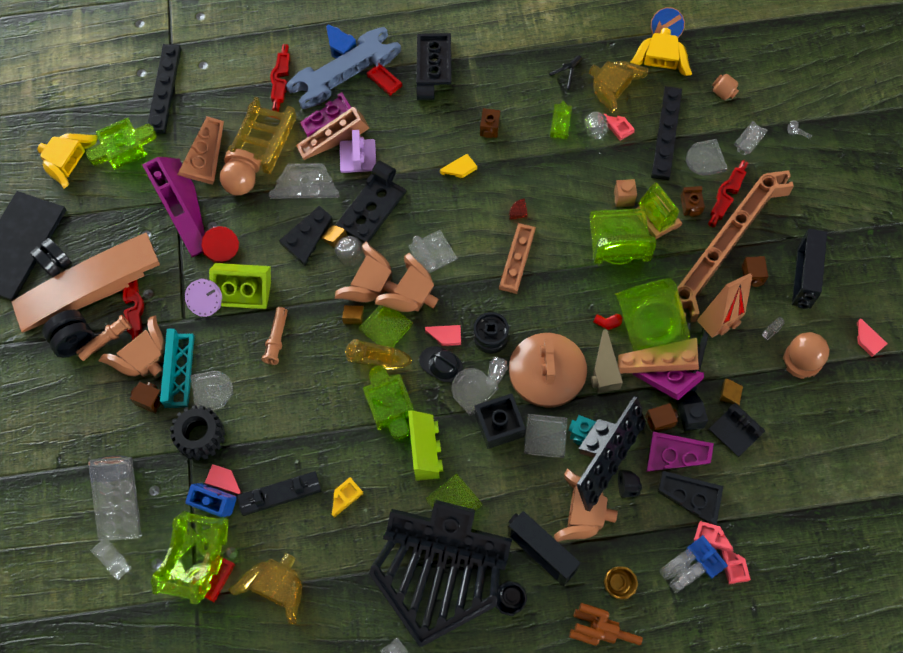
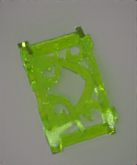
[151,511,228,604]

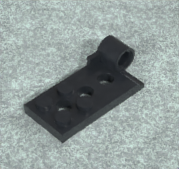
[416,33,451,100]
[336,161,407,244]

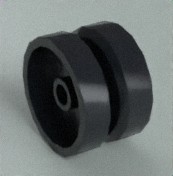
[42,310,94,358]

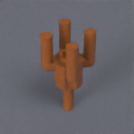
[569,603,643,646]

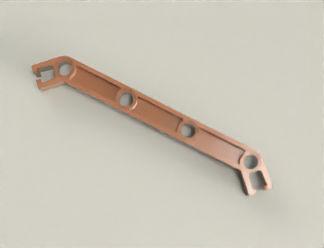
[672,171,794,324]

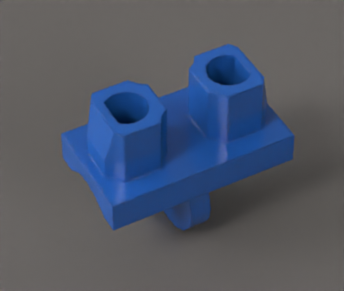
[686,535,728,579]

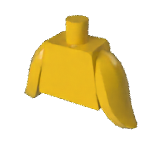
[628,28,692,76]
[37,134,98,189]

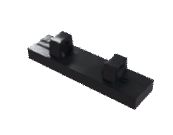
[237,471,322,516]

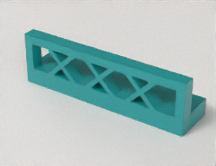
[160,328,194,408]

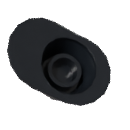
[419,346,463,383]

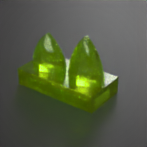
[550,101,572,139]

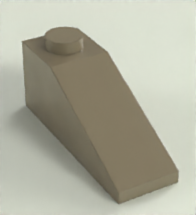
[591,329,623,394]

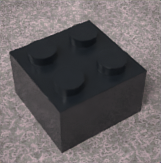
[474,393,526,449]

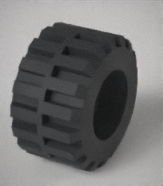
[170,405,225,460]

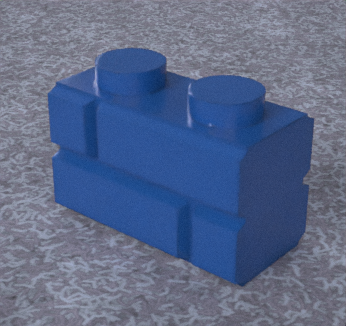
[185,483,237,518]

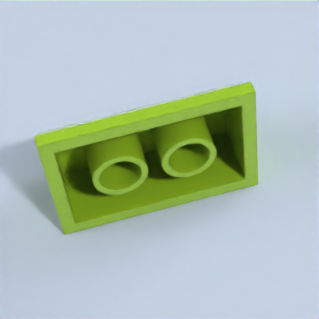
[209,263,271,309]
[408,410,443,481]

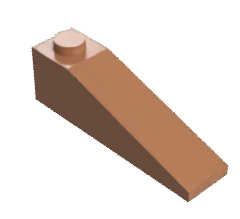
[296,107,369,160]

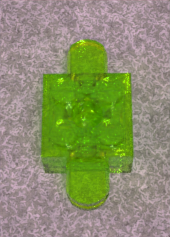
[86,118,156,170]
[362,366,414,440]

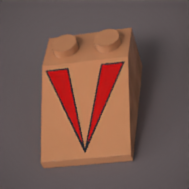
[697,273,752,338]

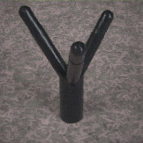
[549,55,583,90]

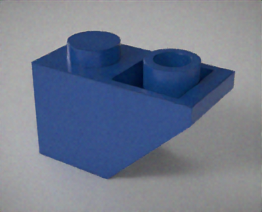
[326,24,357,58]

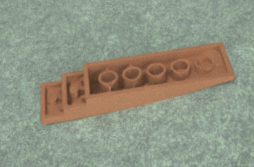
[11,233,160,333]

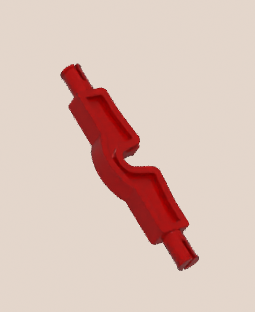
[270,44,290,112]
[708,160,749,227]
[123,279,144,340]

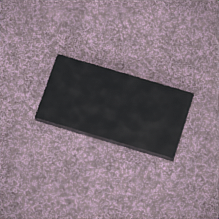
[0,191,67,301]

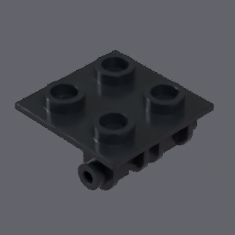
[709,403,765,457]

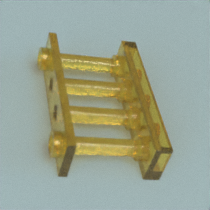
[227,97,297,174]

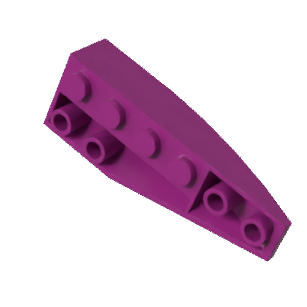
[142,157,205,258]

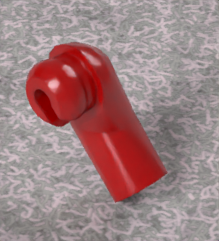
[593,314,623,330]

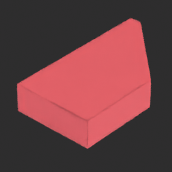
[694,521,733,553]

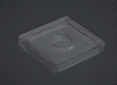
[524,414,567,458]

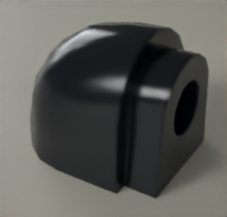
[618,470,642,497]

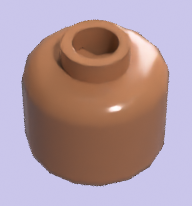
[712,74,739,100]

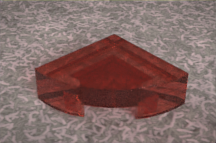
[509,198,528,220]

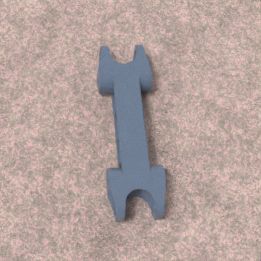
[286,27,401,109]

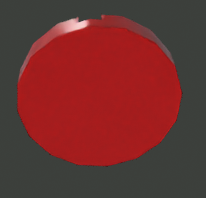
[201,226,239,263]

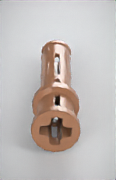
[262,307,288,365]
[76,314,132,361]

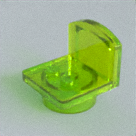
[589,209,656,264]
[615,278,690,351]

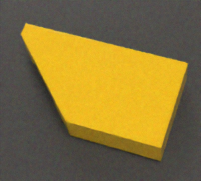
[440,154,477,178]
[332,477,364,518]

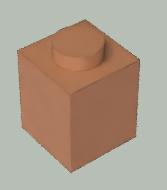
[614,179,637,207]

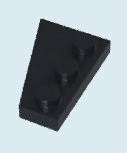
[279,206,332,266]
[658,471,724,525]

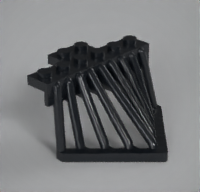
[369,500,512,647]

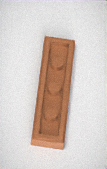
[499,223,536,294]

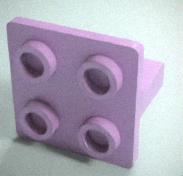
[340,130,376,173]

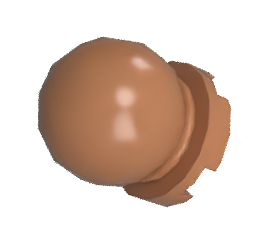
[220,149,261,196]
[783,332,830,379]

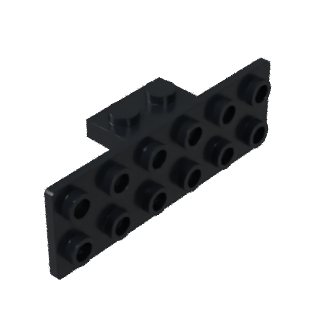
[577,396,646,512]

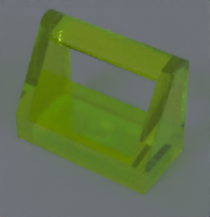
[638,182,679,232]

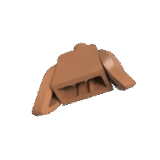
[335,241,398,302]
[375,253,439,312]
[99,315,166,378]
[554,469,618,542]

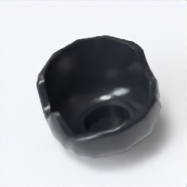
[496,581,527,616]

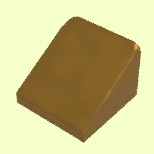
[321,225,347,248]
[342,305,364,324]
[719,378,743,405]

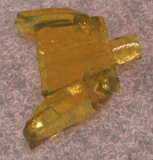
[589,61,649,113]
[345,339,412,370]
[228,553,303,625]

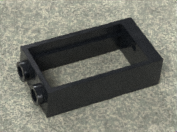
[792,228,827,309]
[508,511,581,587]

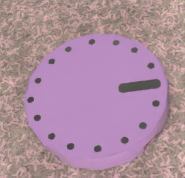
[185,279,222,317]

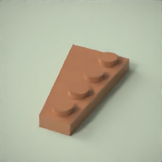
[177,116,224,185]
[618,338,699,374]

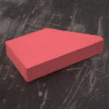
[601,114,635,141]
[857,318,888,357]
[425,325,461,346]
[205,464,241,495]
[720,550,751,584]

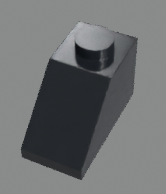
[676,391,708,432]

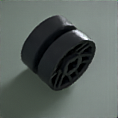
[30,238,72,278]
[474,312,509,354]

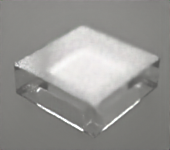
[762,317,785,340]

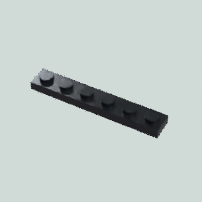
[147,44,181,134]
[651,86,682,181]

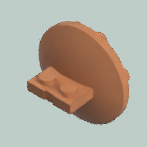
[509,333,587,407]

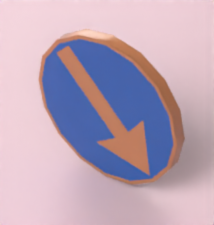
[651,7,685,38]

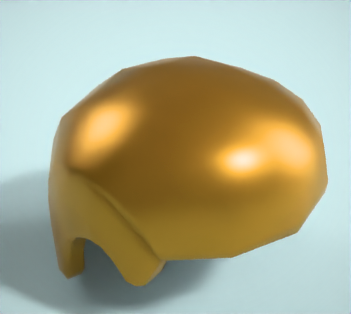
[604,566,638,599]

